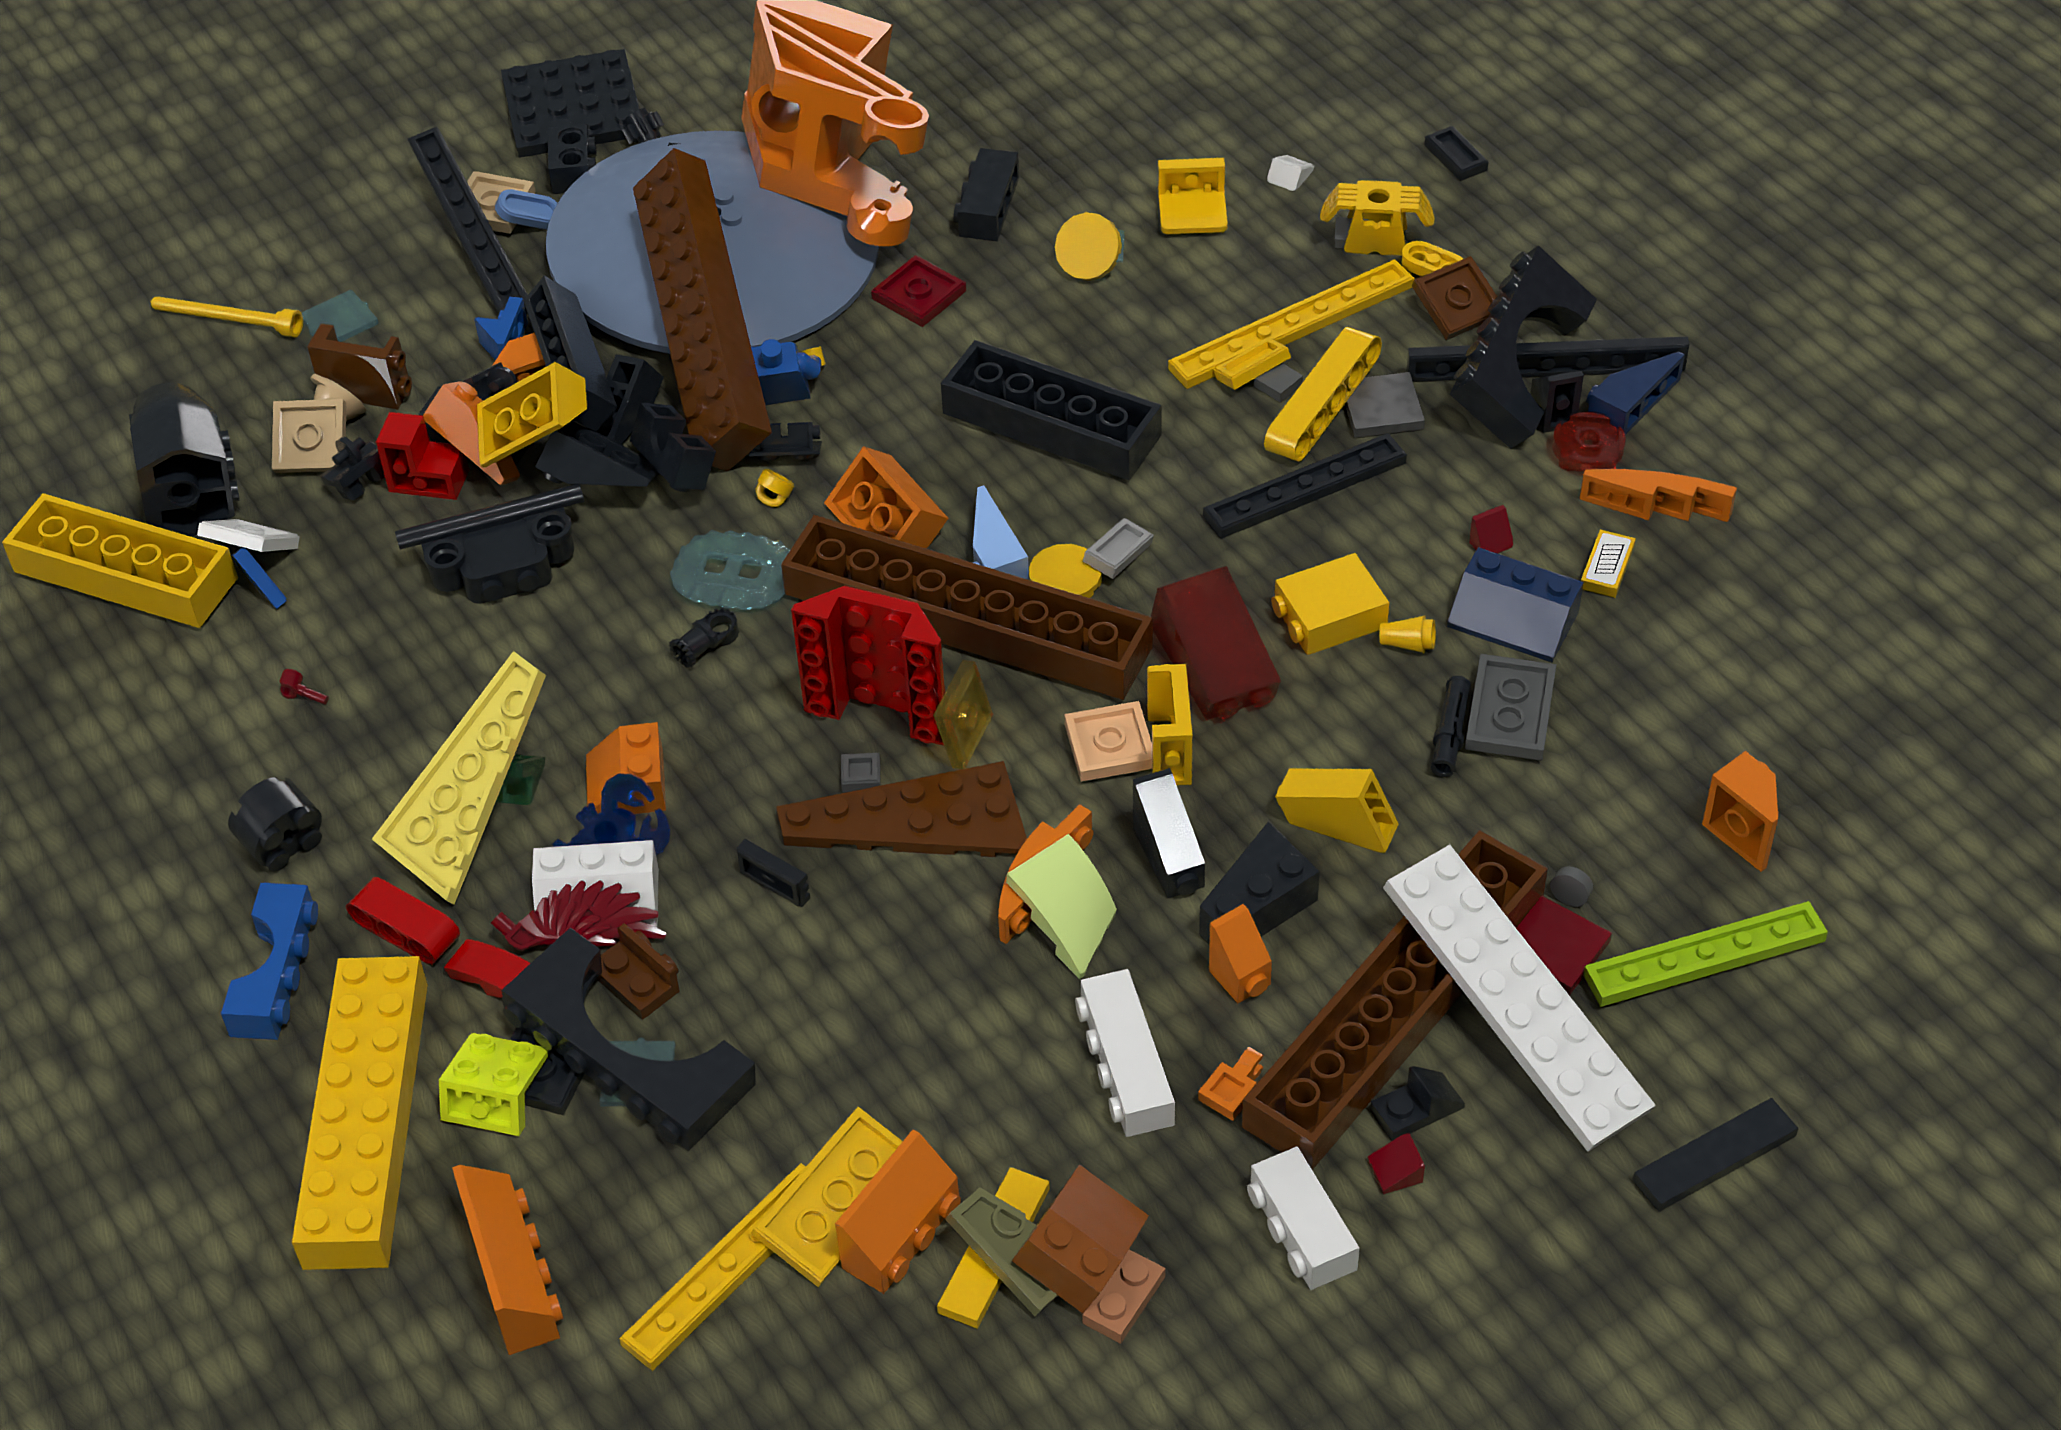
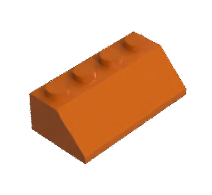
[452,1165,564,1355]

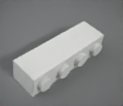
[1075,969,1175,1137]

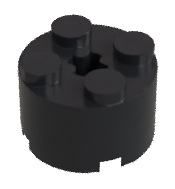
[228,777,322,872]

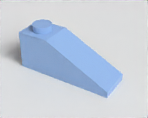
[972,485,1029,580]

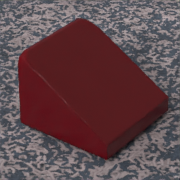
[1469,505,1513,554]
[1367,1133,1425,1194]

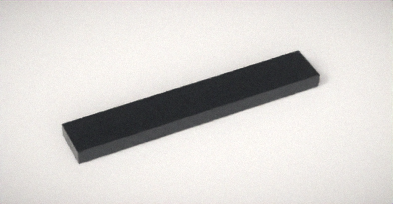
[1203,433,1407,539]

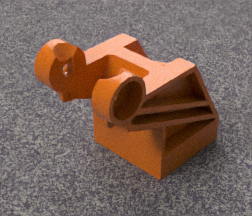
[741,0,929,246]

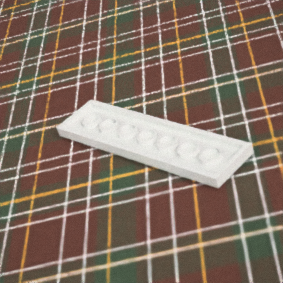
[1383,845,1656,1152]

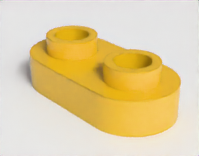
[1401,241,1463,277]

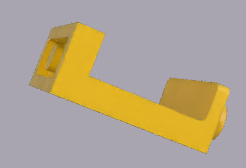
[1147,664,1192,785]

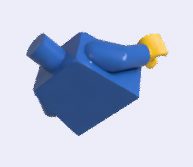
[751,339,826,405]

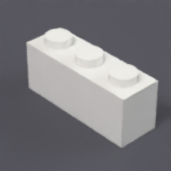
[1247,1146,1359,1290]

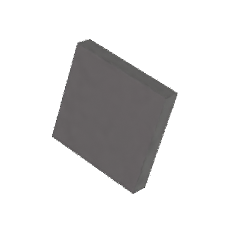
[1345,372,1425,438]

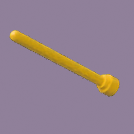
[151,296,303,337]

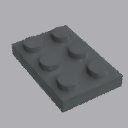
[1465,654,1557,760]

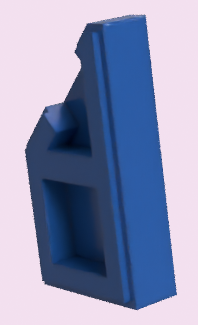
[231,548,287,609]

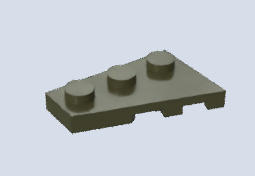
[945,1187,1058,1316]

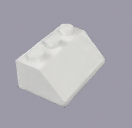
[532,840,659,927]

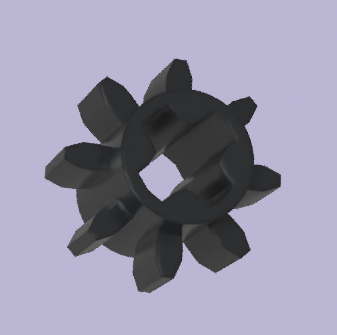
[622,107,665,144]

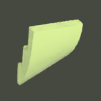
[1006,834,1117,979]

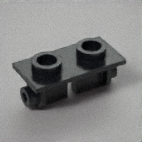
[749,422,822,461]

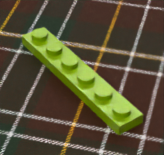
[1583,901,1828,1007]

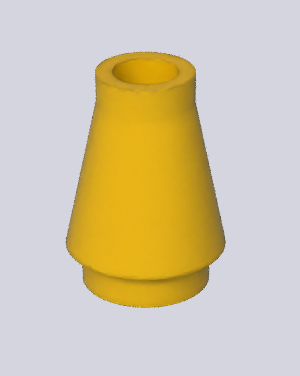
[1380,615,1436,653]

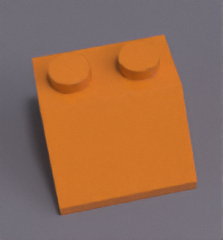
[586,722,666,819]
[1702,751,1778,872]

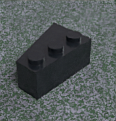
[1199,822,1320,944]

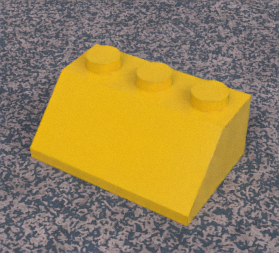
[477,362,587,468]

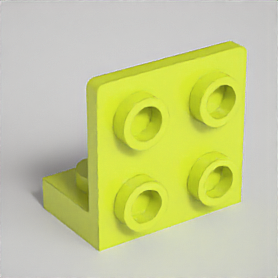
[439,1033,548,1136]

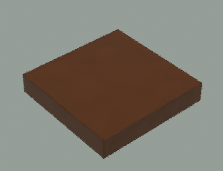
[1412,256,1497,340]

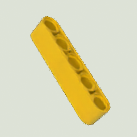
[1264,327,1382,462]

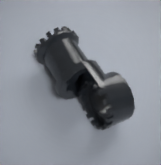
[669,607,739,667]

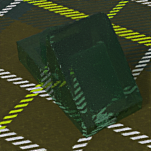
[496,754,546,805]

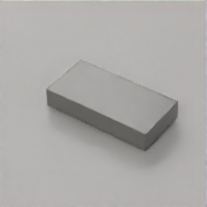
[1083,518,1154,579]

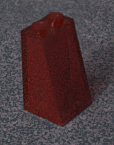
[1150,566,1281,720]

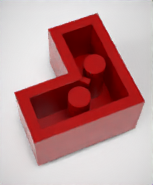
[376,412,469,500]

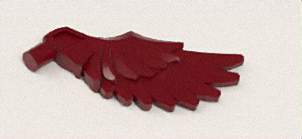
[491,880,666,952]

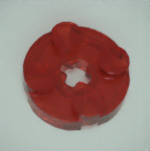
[1552,412,1626,472]

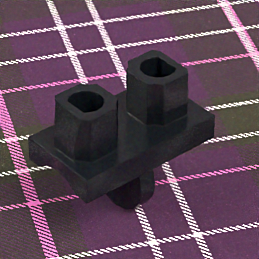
[463,362,517,401]
[320,437,385,500]

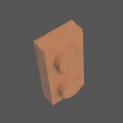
[1083,1249,1165,1344]

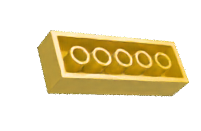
[2,493,238,628]

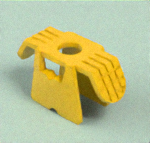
[1320,180,1434,255]

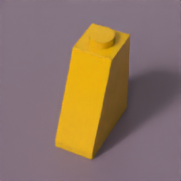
[1275,768,1399,853]

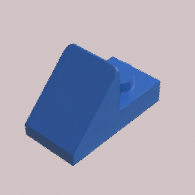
[474,297,528,360]

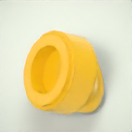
[756,469,794,507]

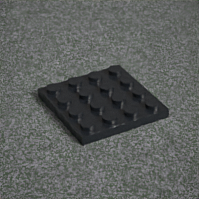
[501,49,639,158]

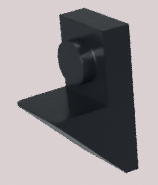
[1370,1066,1465,1141]

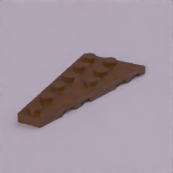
[776,761,1027,857]

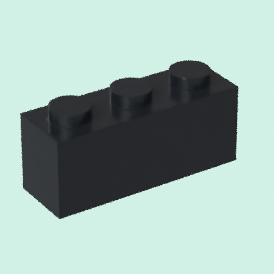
[953,148,1019,242]

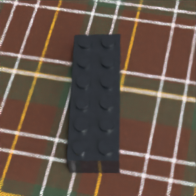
[941,340,1162,481]

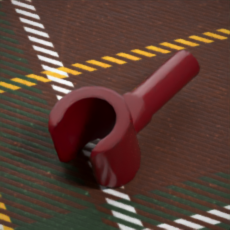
[279,669,329,705]

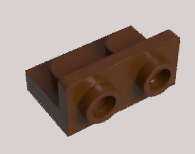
[596,923,680,1020]

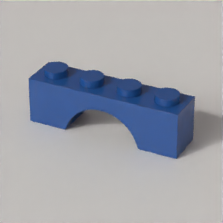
[221,883,318,1040]

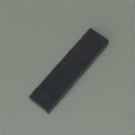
[1633,1097,1799,1212]

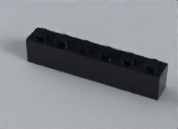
[524,276,617,432]

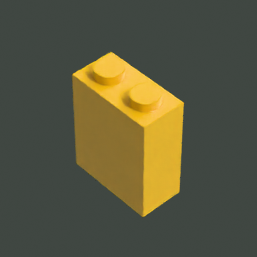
[1271,553,1389,655]

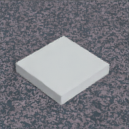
[197,519,300,552]

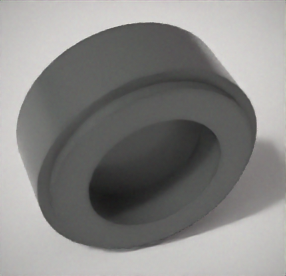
[1550,866,1593,907]

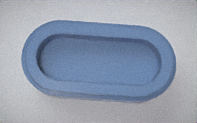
[495,189,558,229]

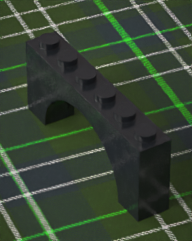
[1450,245,1597,449]
[501,927,756,1151]

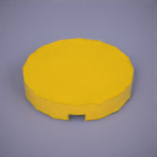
[1055,212,1122,281]
[1029,544,1102,598]

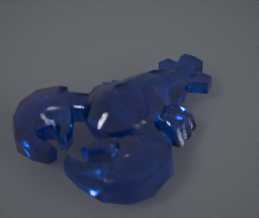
[552,773,671,856]

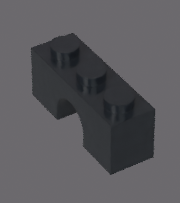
[630,403,716,492]

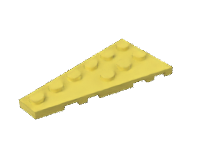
[372,651,546,905]

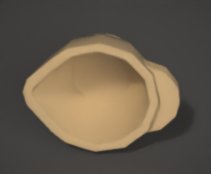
[310,374,367,421]

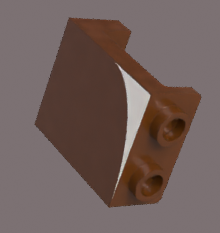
[307,323,412,410]

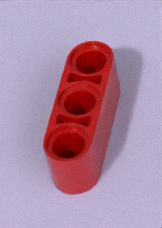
[346,877,460,965]

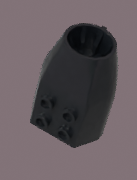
[129,382,240,537]

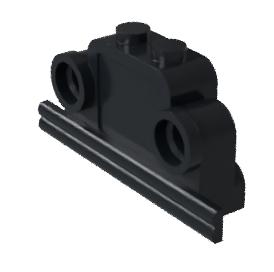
[395,483,584,604]

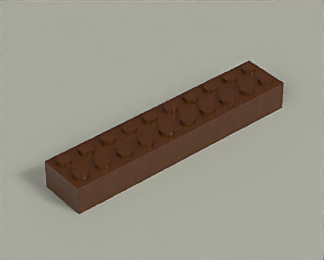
[633,148,772,471]
[781,515,1153,700]
[1242,830,1548,1170]

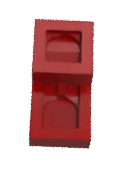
[444,939,531,998]

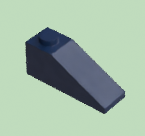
[1586,352,1685,438]

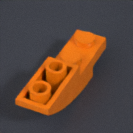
[998,804,1094,944]

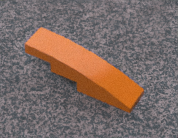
[1580,469,1737,522]

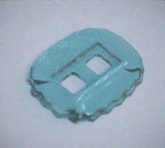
[670,530,790,610]

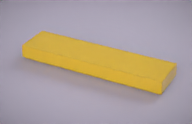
[937,1167,1050,1329]

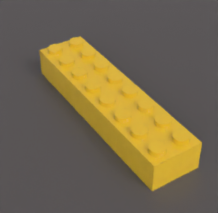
[292,956,428,1270]

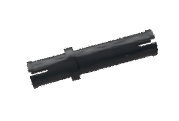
[1431,675,1471,777]

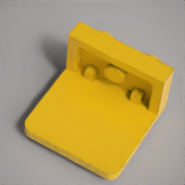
[1158,158,1228,234]

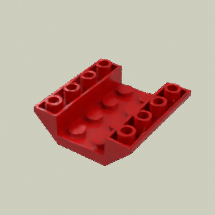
[791,586,949,746]

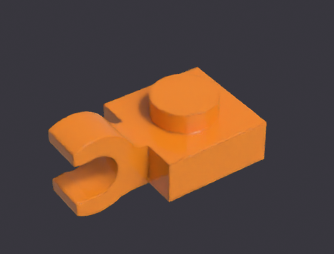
[1198,1047,1263,1121]

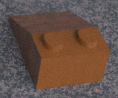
[1012,1164,1149,1313]

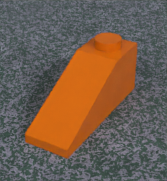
[423,381,520,485]

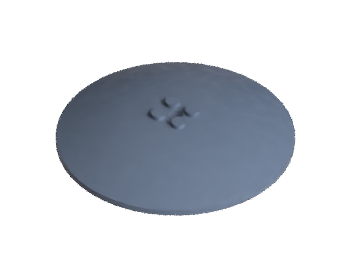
[546,131,879,354]

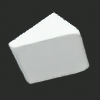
[1267,155,1314,191]

